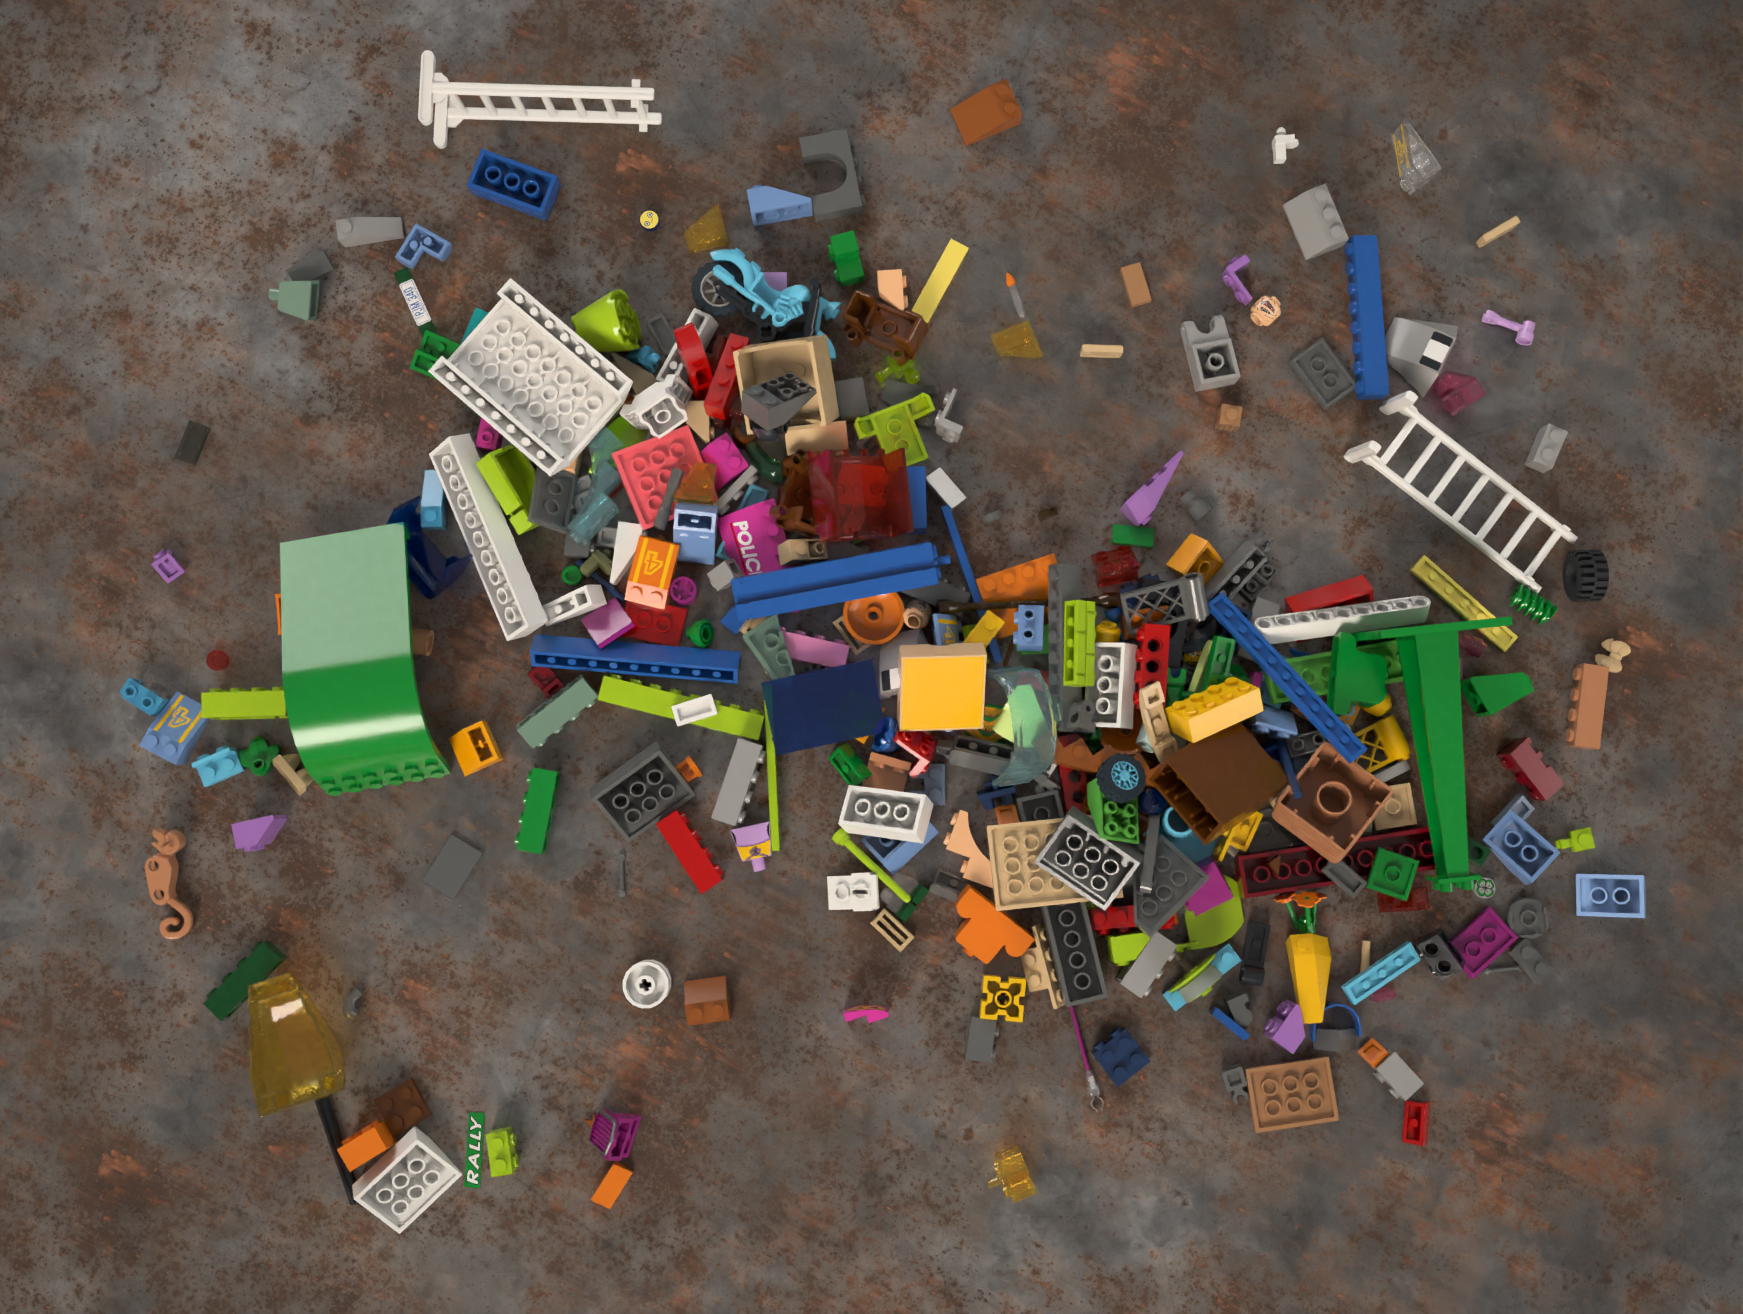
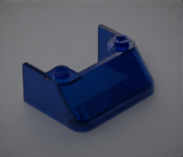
[386,496,473,599]

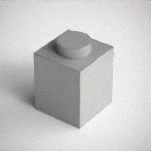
[707,558,745,591]

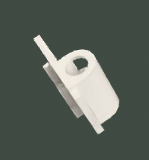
[827,872,879,911]

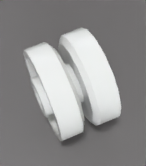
[623,959,672,1008]

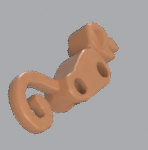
[144,827,194,939]

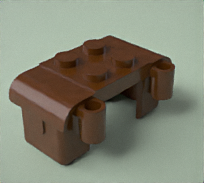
[843,290,933,366]
[769,449,841,539]

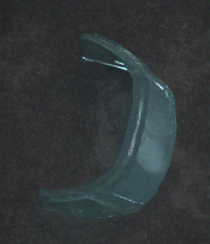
[986,665,1062,787]

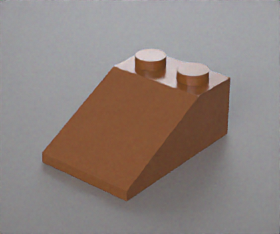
[950,79,1023,146]

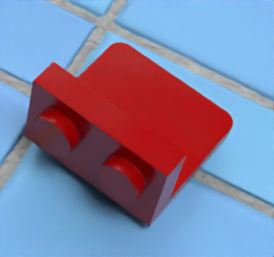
[893,729,937,779]

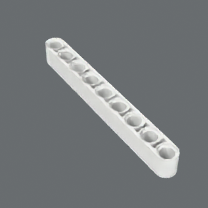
[1254,596,1431,644]

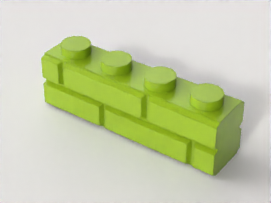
[1063,600,1097,687]

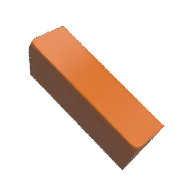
[591,1161,633,1209]

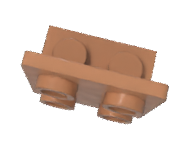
[862,752,911,792]

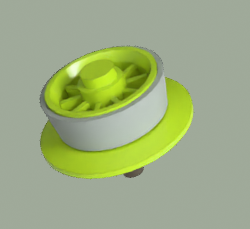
[1168,951,1222,1003]

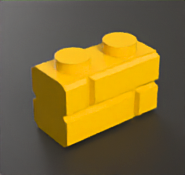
[963,610,1005,649]

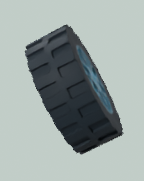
[1096,753,1146,803]

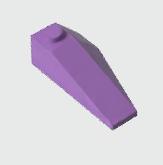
[1119,450,1183,527]

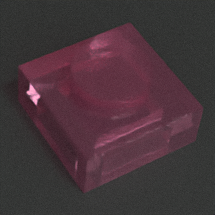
[1369,985,1397,1003]

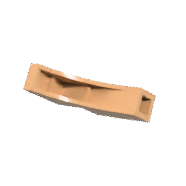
[943,810,993,888]

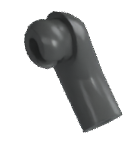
[343,987,364,1019]

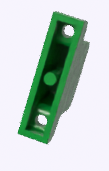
[1326,632,1389,717]

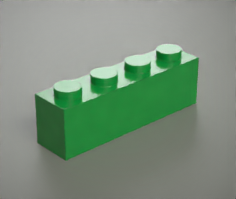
[515,767,561,854]

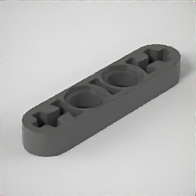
[1140,813,1161,894]

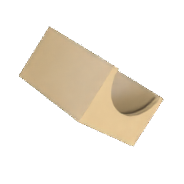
[733,335,840,435]

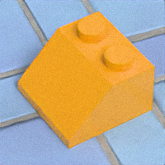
[1166,533,1225,585]

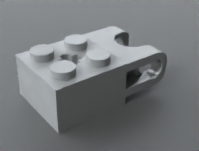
[1180,315,1241,392]

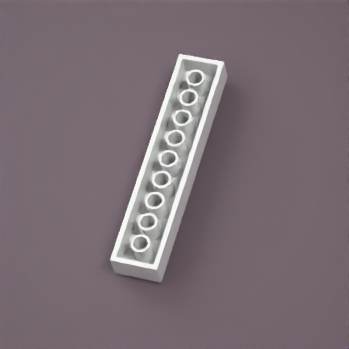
[429,434,548,641]

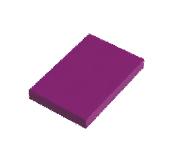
[1450,906,1518,980]

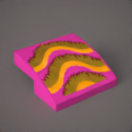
[843,1005,889,1023]

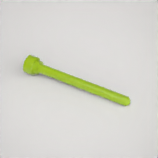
[832,828,911,903]

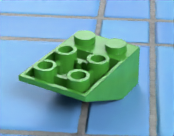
[1087,778,1139,844]

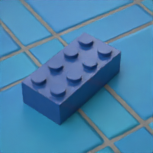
[467,148,561,221]

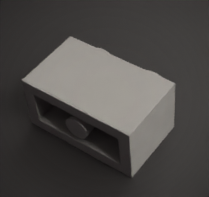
[1525,423,1568,473]
[1371,1049,1424,1101]

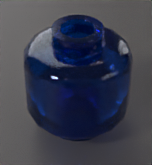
[1137,787,1167,815]

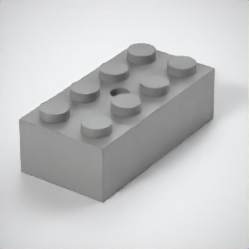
[711,738,767,826]

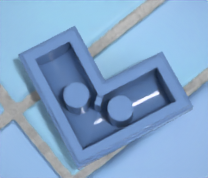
[395,223,452,269]

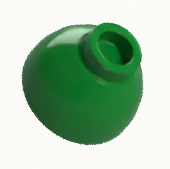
[686,619,714,648]

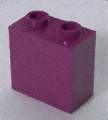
[1185,855,1234,916]

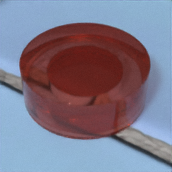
[206,650,229,671]

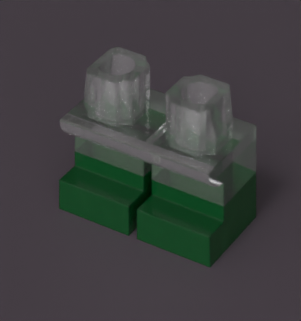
[879,872,930,922]

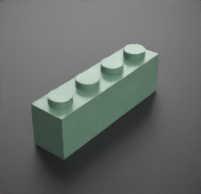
[516,674,598,749]

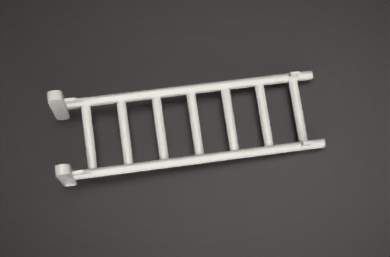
[418,50,662,149]
[1344,391,1578,593]

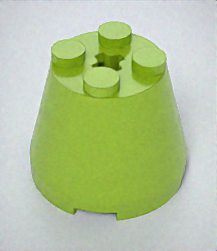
[571,289,642,352]

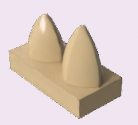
[273,754,313,796]

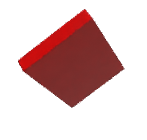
[621,601,688,646]

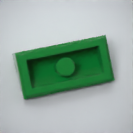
[1111,524,1154,549]
[828,743,872,786]

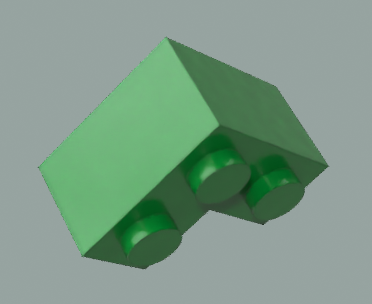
[827,230,865,287]

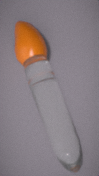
[1006,273,1025,320]

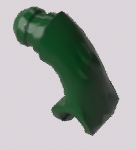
[1084,727,1102,755]

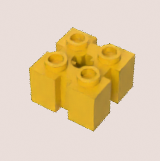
[979,973,1026,1022]

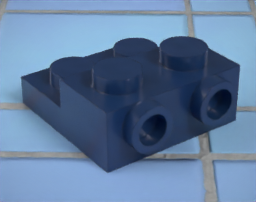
[1091,1027,1151,1087]

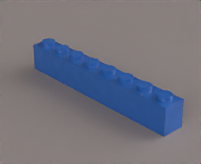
[1344,235,1389,400]

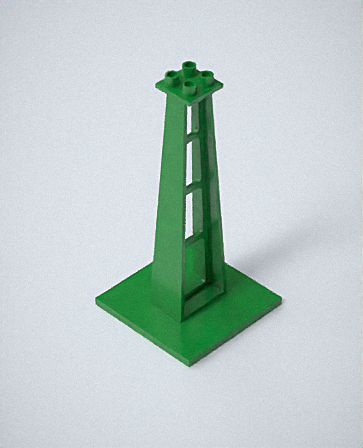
[1350,616,1513,892]

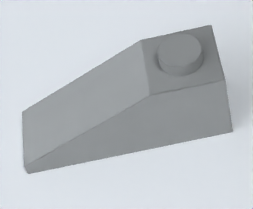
[335,217,405,248]

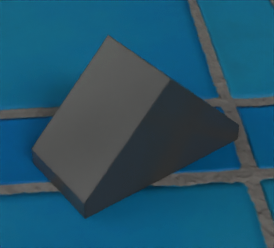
[1312,1027,1355,1052]

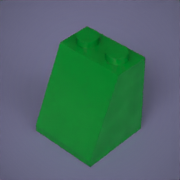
[1460,672,1534,718]

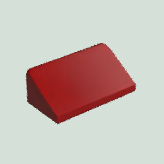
[1402,1100,1430,1146]

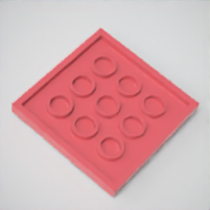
[611,425,718,531]

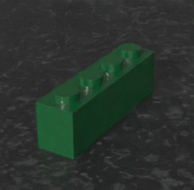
[203,940,287,1021]

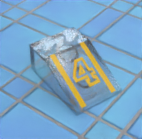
[1391,119,1442,195]

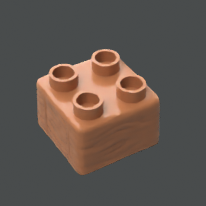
[1272,742,1393,863]

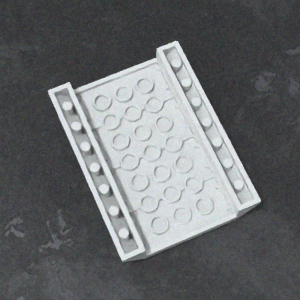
[428,278,633,476]

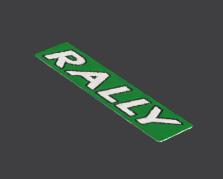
[464,1112,485,1188]

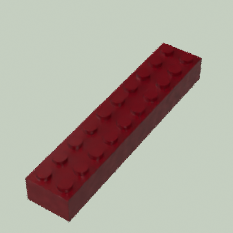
[1233,826,1436,898]

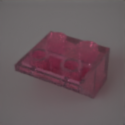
[1432,370,1487,416]

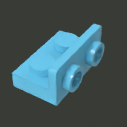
[191,745,246,787]

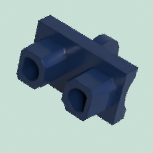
[976,774,1016,810]

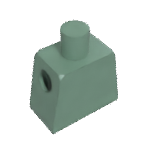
[268,280,320,321]

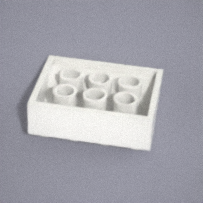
[352,1126,462,1234]

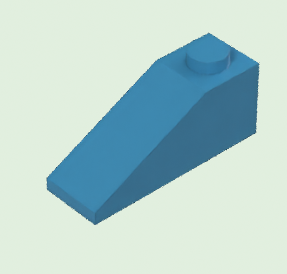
[421,470,448,531]

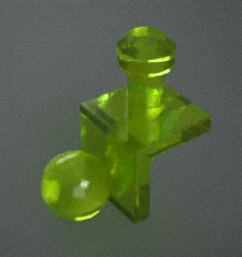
[875,356,920,384]

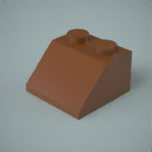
[684,975,731,1026]

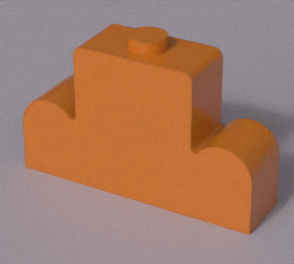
[954,883,1035,964]

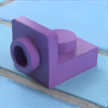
[151,549,186,583]

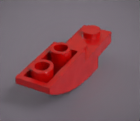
[673,322,713,401]

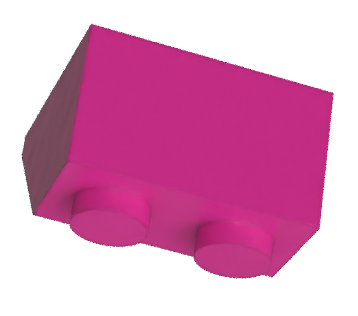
[700,432,749,493]

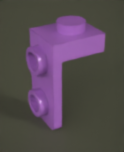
[1222,254,1252,306]

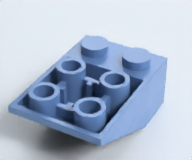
[673,501,719,565]
[1243,705,1298,740]

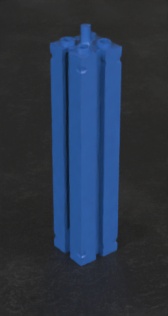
[730,541,951,622]

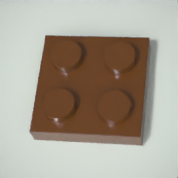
[374,1077,432,1137]

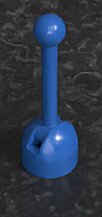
[1105,607,1125,643]

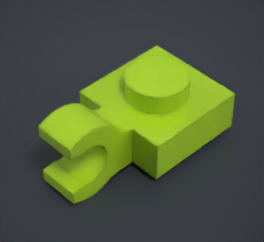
[1555,827,1595,852]

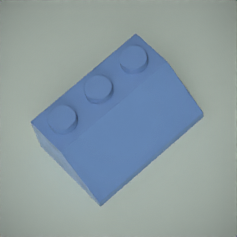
[861,822,939,875]

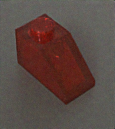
[1377,887,1430,913]

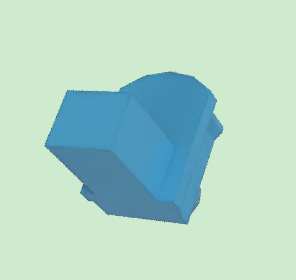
[626,345,661,373]

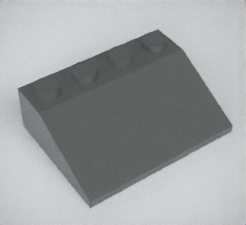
[589,741,696,843]
[1034,805,1144,911]

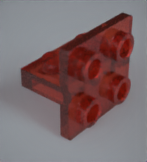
[1090,546,1140,588]

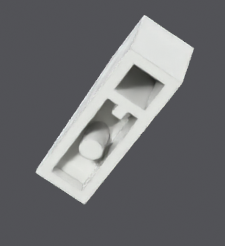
[610,521,648,585]
[542,584,607,626]

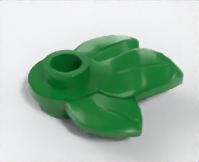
[239,736,280,776]

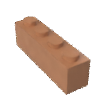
[1565,663,1609,750]

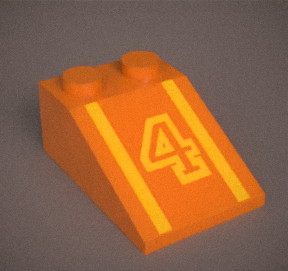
[624,535,680,609]

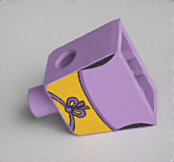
[730,822,772,872]

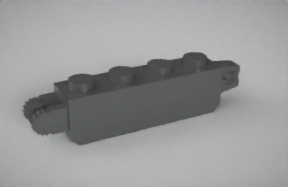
[1190,530,1274,622]
[936,734,1052,783]

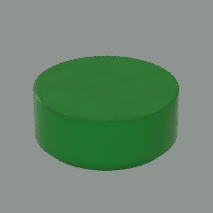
[561,565,583,586]

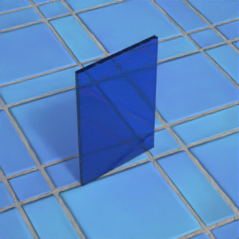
[761,659,886,756]

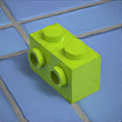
[486,1127,519,1177]

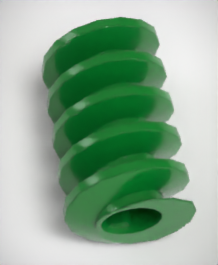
[1509,583,1558,625]

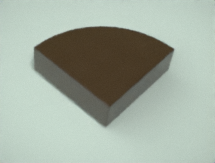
[1037,507,1059,522]

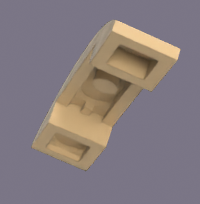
[1139,681,1179,764]

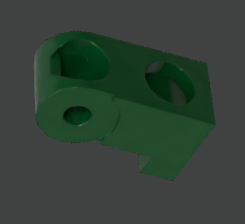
[1467,836,1491,867]

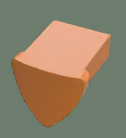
[676,755,703,783]

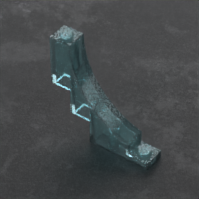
[567,425,625,546]

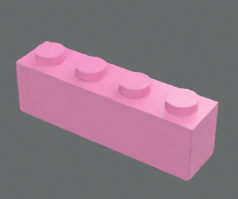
[780,626,850,671]

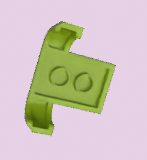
[853,393,935,473]

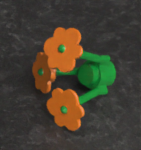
[1273,891,1327,934]

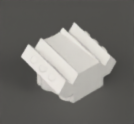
[619,374,693,439]

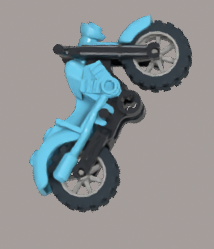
[691,248,841,362]

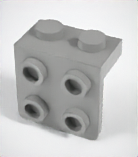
[934,388,963,443]

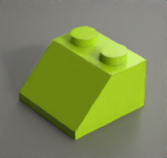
[1105,930,1150,966]

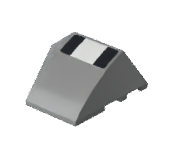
[1385,317,1458,398]
[872,628,929,701]

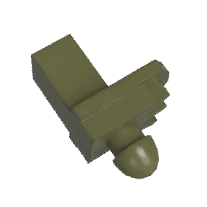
[580,549,612,578]

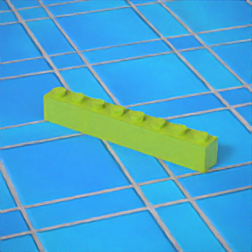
[597,673,765,741]

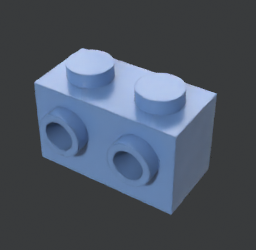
[1013,605,1044,652]

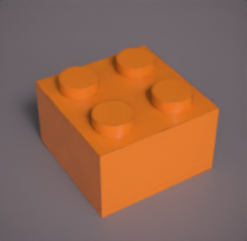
[337,1120,398,1172]

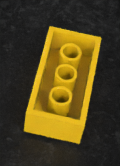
[1165,677,1264,743]

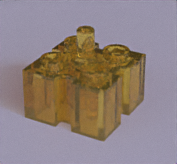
[986,1145,1037,1203]

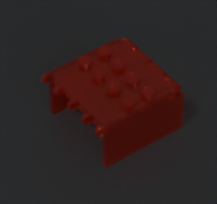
[807,448,914,542]

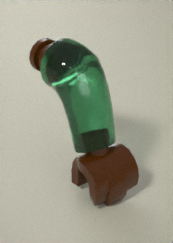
[732,425,789,482]

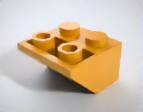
[449,721,503,776]

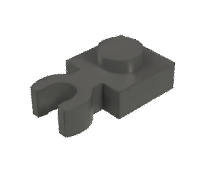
[1220,1064,1249,1104]

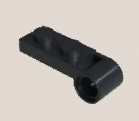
[1239,921,1271,987]

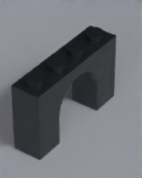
[1129,578,1190,668]

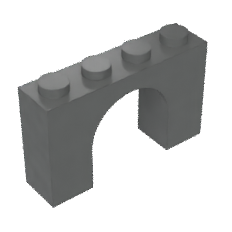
[799,129,866,222]

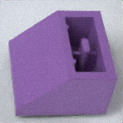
[1263,1000,1305,1054]

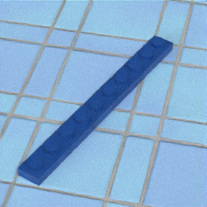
[1208,592,1367,764]

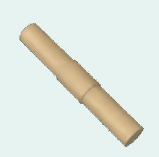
[1360,940,1371,973]

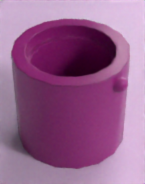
[670,576,699,606]

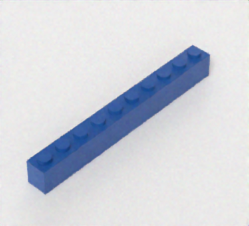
[530,634,741,684]

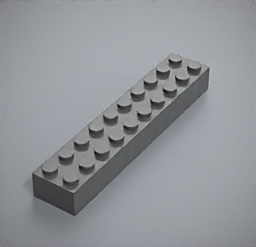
[1015,789,1108,1007]

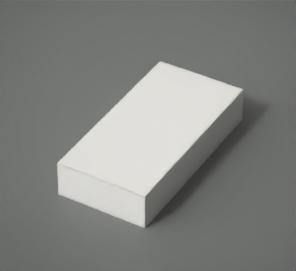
[671,694,718,727]

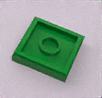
[1364,847,1419,901]

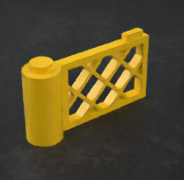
[1353,714,1412,773]

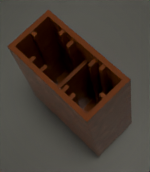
[1149,722,1289,846]

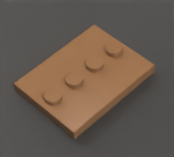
[1244,1056,1339,1133]

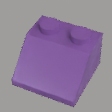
[231,815,287,852]

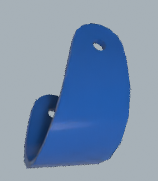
[1308,1002,1361,1042]

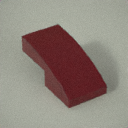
[527,666,565,699]

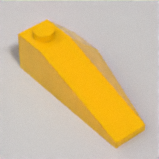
[1285,933,1332,1024]

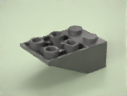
[741,372,817,431]

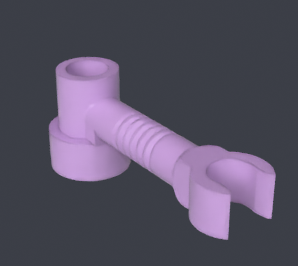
[1481,310,1535,345]

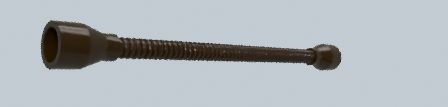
[936,592,1118,615]

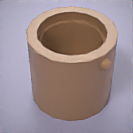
[411,625,434,656]

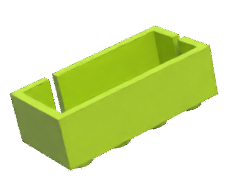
[476,444,540,535]
[201,687,288,720]

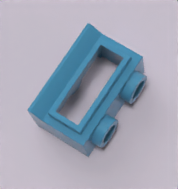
[119,677,171,716]

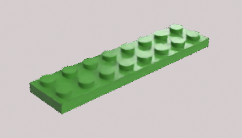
[1263,640,1403,705]

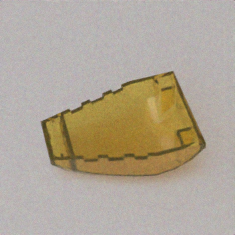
[248,972,345,1118]

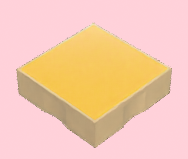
[897,643,987,732]

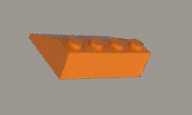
[975,553,1058,640]

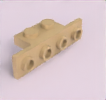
[1020,922,1064,1009]

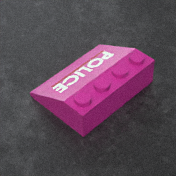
[717,498,795,576]

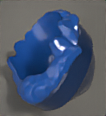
[872,716,903,756]

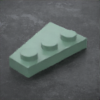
[742,615,795,688]

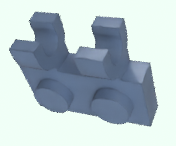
[909,764,945,805]

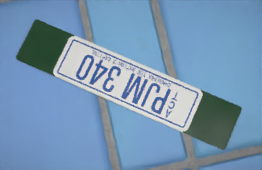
[394,267,436,337]

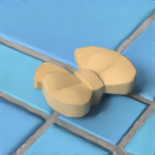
[1595,638,1631,673]

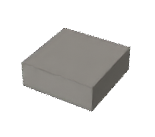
[596,526,617,549]

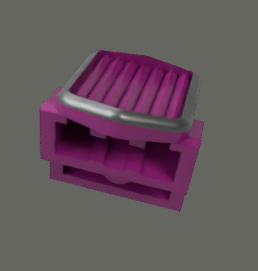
[589,1108,641,1161]

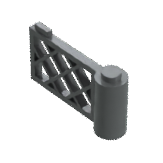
[1119,572,1210,637]

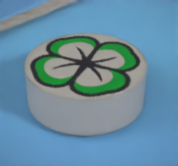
[1473,877,1496,898]

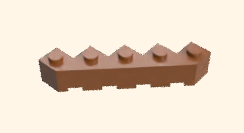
[1031,730,1161,790]

